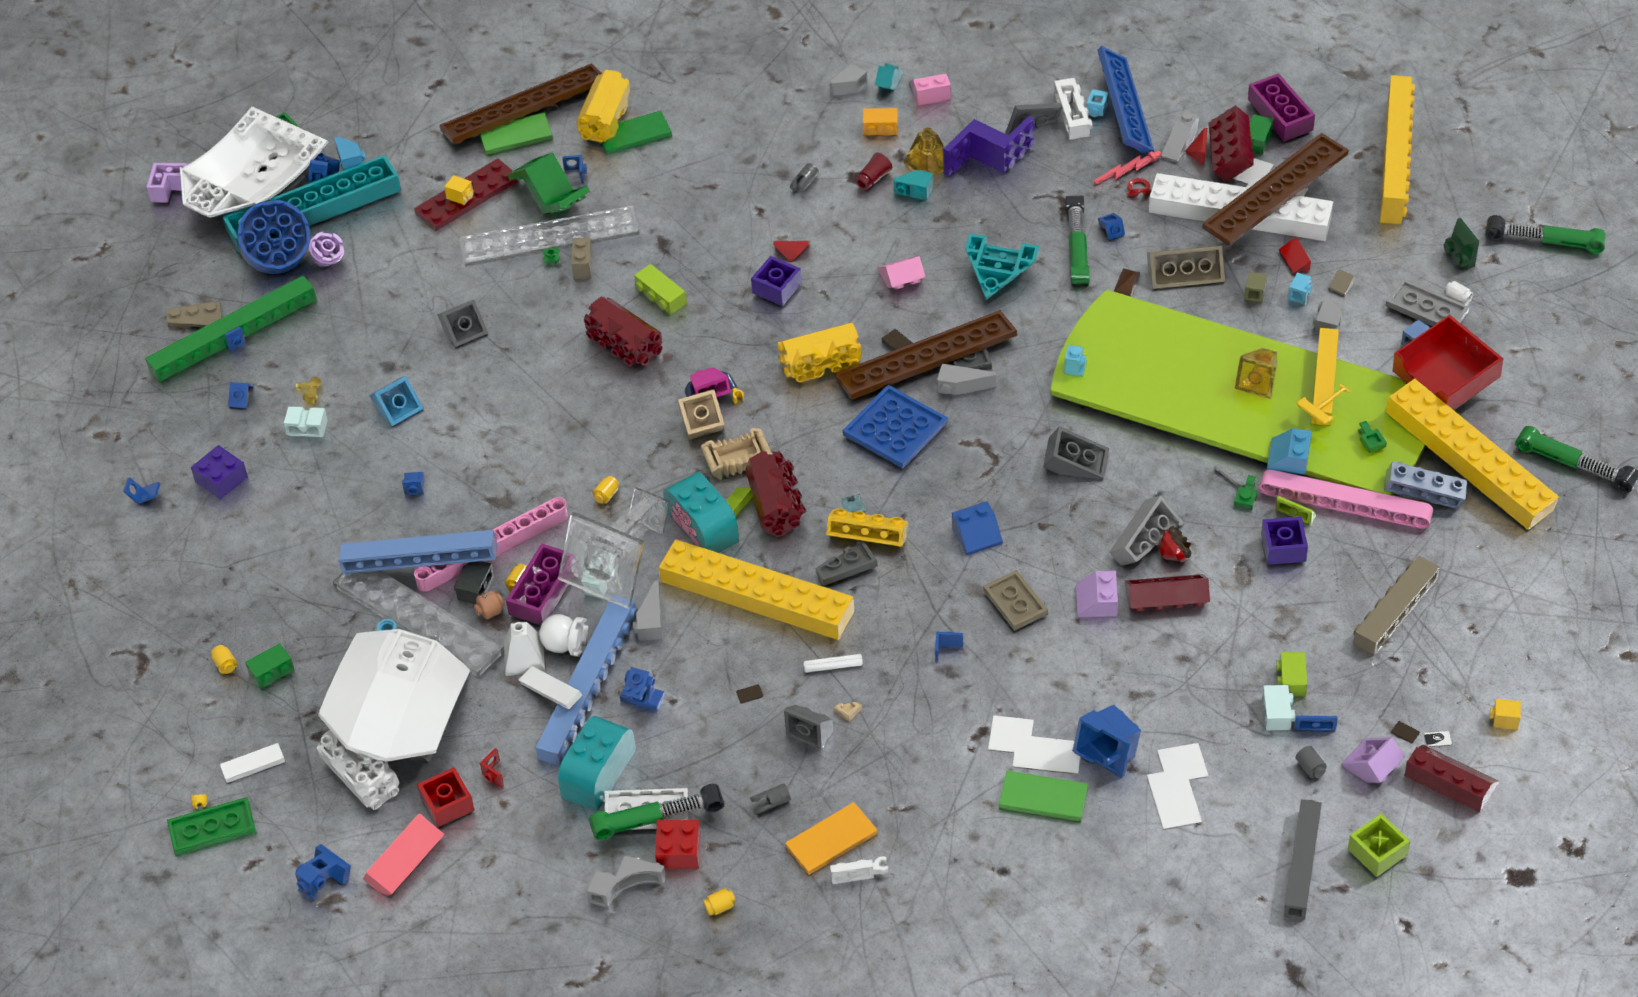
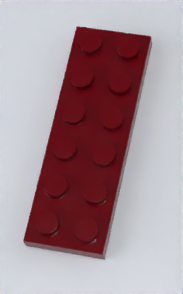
[414,158,520,231]

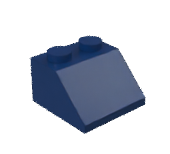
[952,501,1003,555]

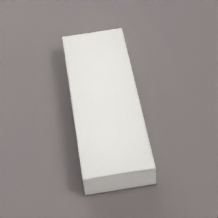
[220,743,285,783]

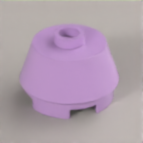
[309,232,344,267]

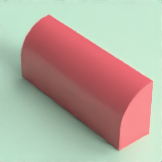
[363,813,444,895]

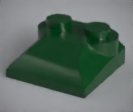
[1444,218,1479,269]

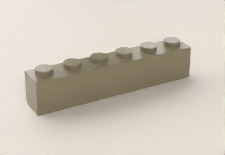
[1353,556,1439,655]

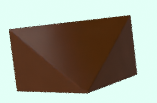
[1114,268,1140,297]

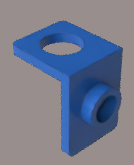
[562,155,587,183]
[225,327,246,352]
[228,382,253,408]
[123,477,160,504]
[935,631,963,661]

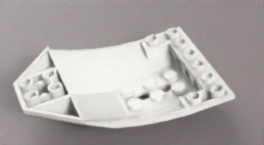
[180,107,328,218]
[318,629,470,762]

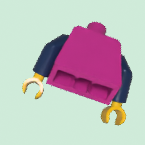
[685,367,744,404]

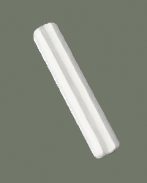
[803,654,863,673]

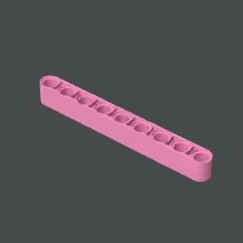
[1259,470,1433,529]
[414,497,568,592]

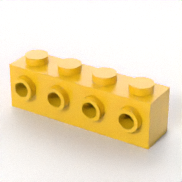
[826,508,908,546]

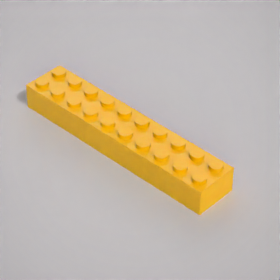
[1380,75,1415,224]
[1385,379,1559,530]
[659,539,854,640]

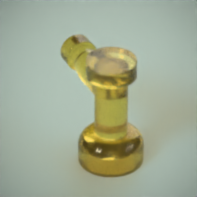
[296,376,322,404]

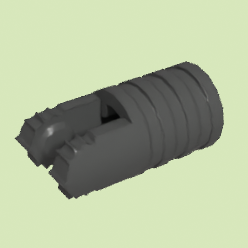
[790,163,819,191]
[750,783,791,815]

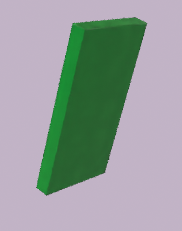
[601,110,672,155]
[167,797,257,856]

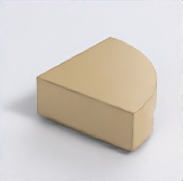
[834,702,862,722]

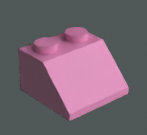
[909,74,951,106]
[877,256,926,290]

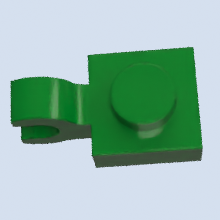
[1358,421,1387,453]
[1234,475,1258,510]

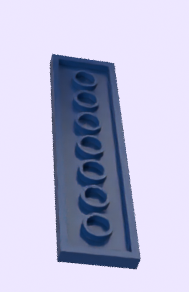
[1097,45,1155,154]

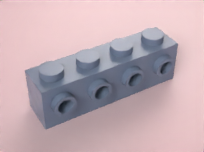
[1384,461,1467,509]

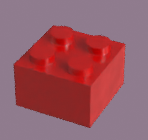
[417,767,475,828]
[655,820,701,869]

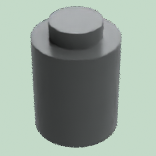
[1295,746,1327,778]

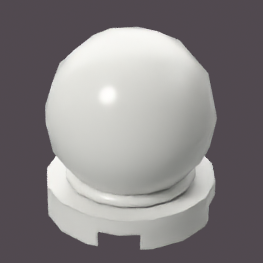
[539,614,588,657]

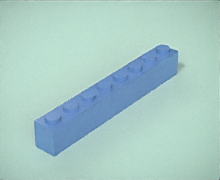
[338,530,497,574]

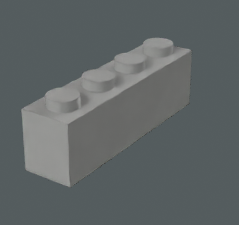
[1110,495,1184,566]

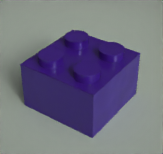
[751,256,802,306]
[191,445,248,500]
[1261,516,1308,565]

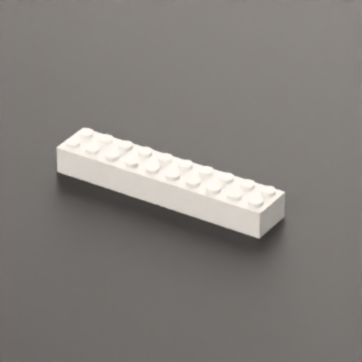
[1149,173,1333,241]

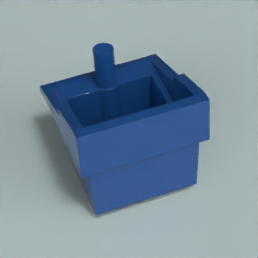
[1072,704,1141,777]

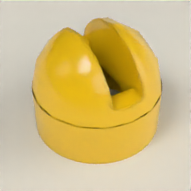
[190,794,208,810]

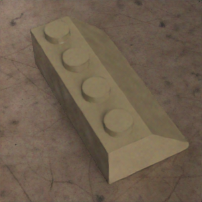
[1147,245,1225,289]

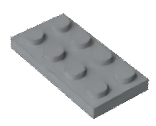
[1385,278,1470,326]

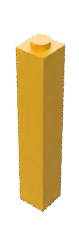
[1311,328,1339,426]

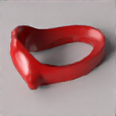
[1127,178,1152,196]

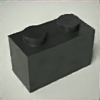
[454,561,494,604]

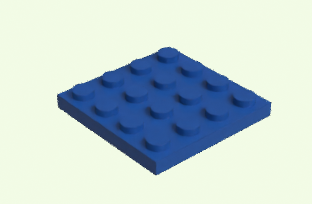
[842,385,948,469]

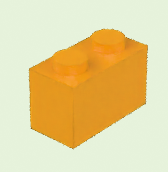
[863,108,898,135]

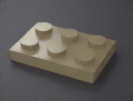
[983,570,1048,631]

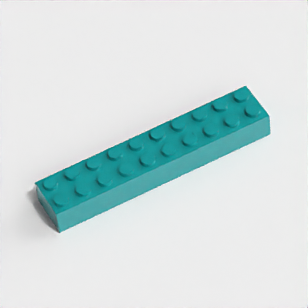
[223,155,401,253]

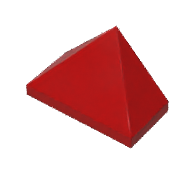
[1185,128,1208,165]
[773,241,810,262]

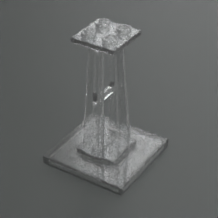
[558,487,670,609]

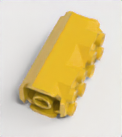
[577,70,630,142]
[777,322,862,382]

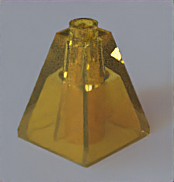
[904,127,945,177]
[1235,348,1277,399]

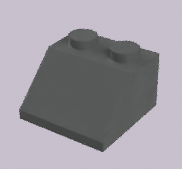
[437,300,488,347]
[784,705,833,749]

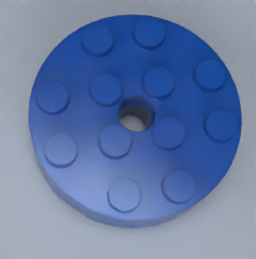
[238,200,310,274]

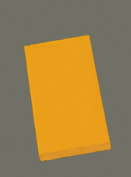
[785,802,878,875]

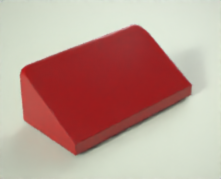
[1279,237,1311,275]

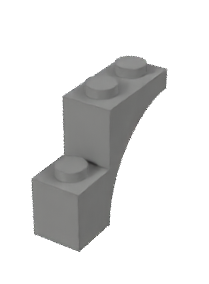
[587,855,666,907]

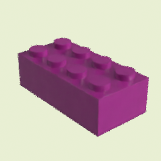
[1248,73,1315,142]
[506,543,579,625]

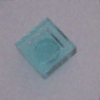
[841,494,866,513]

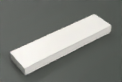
[519,666,582,709]

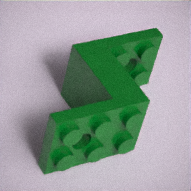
[507,152,590,215]

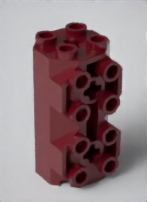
[584,296,663,366]
[745,451,807,537]

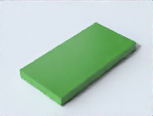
[479,113,553,155]
[999,770,1088,822]

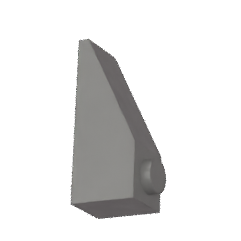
[1161,110,1199,163]
[937,364,997,395]
[633,581,662,641]

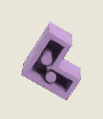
[147,163,188,202]

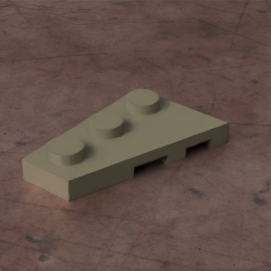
[166,301,222,329]

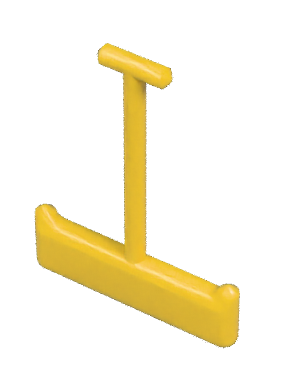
[1296,384,1350,425]

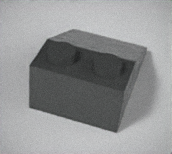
[1043,426,1109,480]

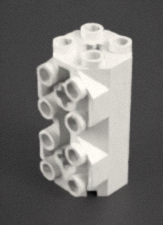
[316,730,399,810]

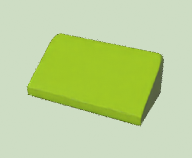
[726,487,753,517]
[1275,496,1316,525]

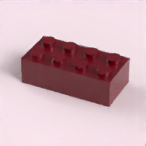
[1208,105,1254,182]

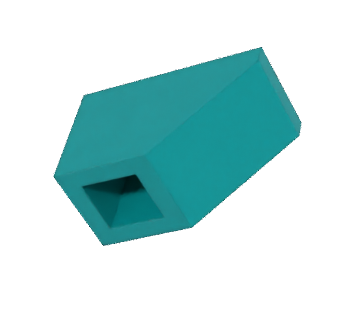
[875,63,903,90]
[893,170,933,200]

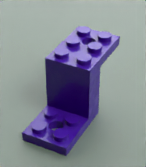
[943,116,1035,177]

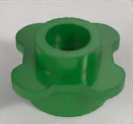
[543,248,560,265]

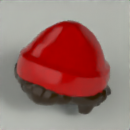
[1159,526,1192,562]

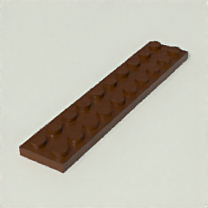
[439,63,602,144]
[1202,133,1349,246]
[835,310,1017,400]

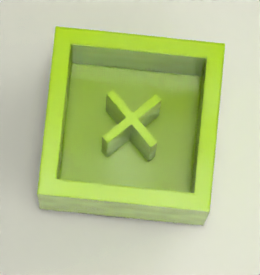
[1348,813,1411,877]

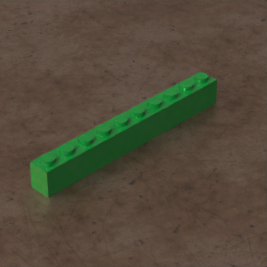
[145,276,317,383]

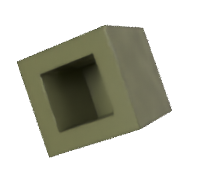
[1244,272,1268,303]

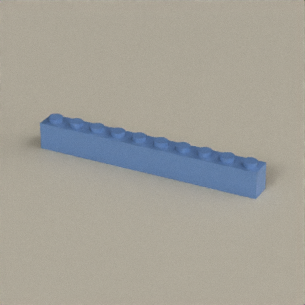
[535,594,638,766]

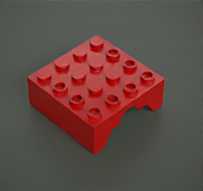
[1392,314,1504,410]

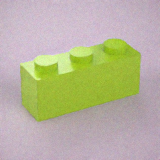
[634,264,687,315]

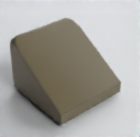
[1328,269,1354,296]

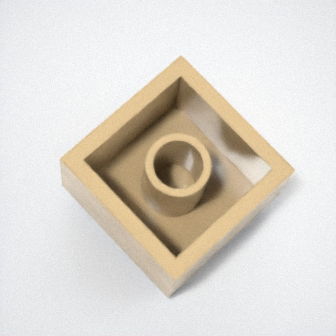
[678,390,725,440]

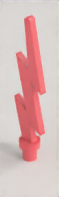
[1094,150,1161,185]

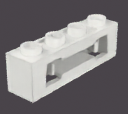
[1054,78,1092,140]

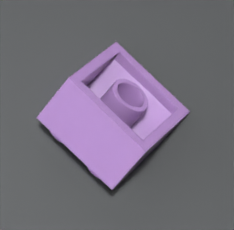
[1076,571,1118,617]
[1341,737,1405,783]

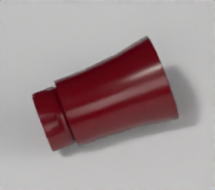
[855,152,893,191]

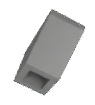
[830,63,868,96]
[1312,295,1342,334]

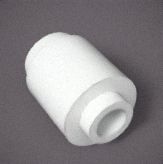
[1444,281,1473,305]

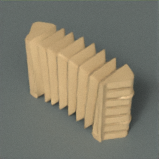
[701,428,772,480]

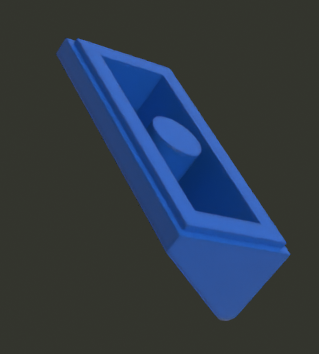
[1294,715,1338,731]

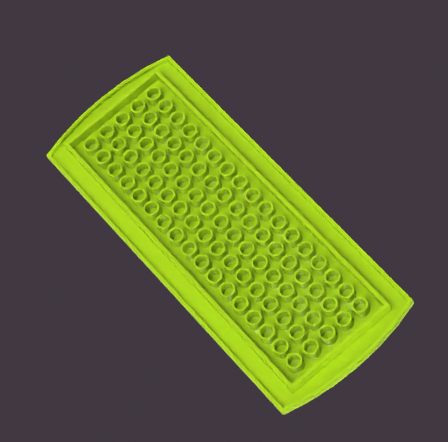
[1050,289,1426,496]

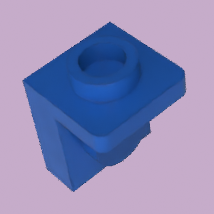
[1098,213,1125,240]
[402,472,424,495]

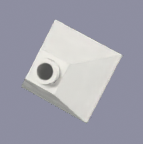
[504,622,545,676]

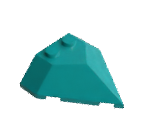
[965,233,1040,300]

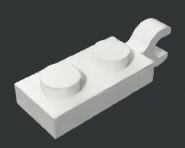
[830,856,888,884]

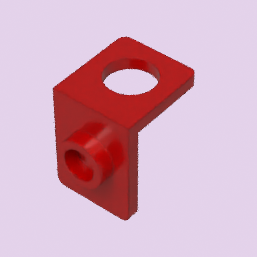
[480,748,504,788]

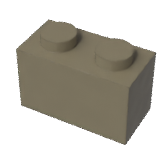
[571,238,593,279]

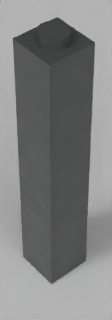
[1284,799,1322,920]

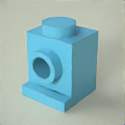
[1086,89,1109,117]
[1288,273,1313,305]
[1064,345,1086,376]

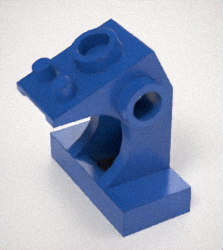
[308,153,340,184]
[620,667,665,711]
[295,844,351,901]

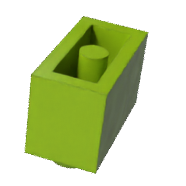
[1276,652,1307,697]

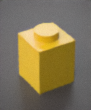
[444,175,474,205]
[1489,699,1521,730]

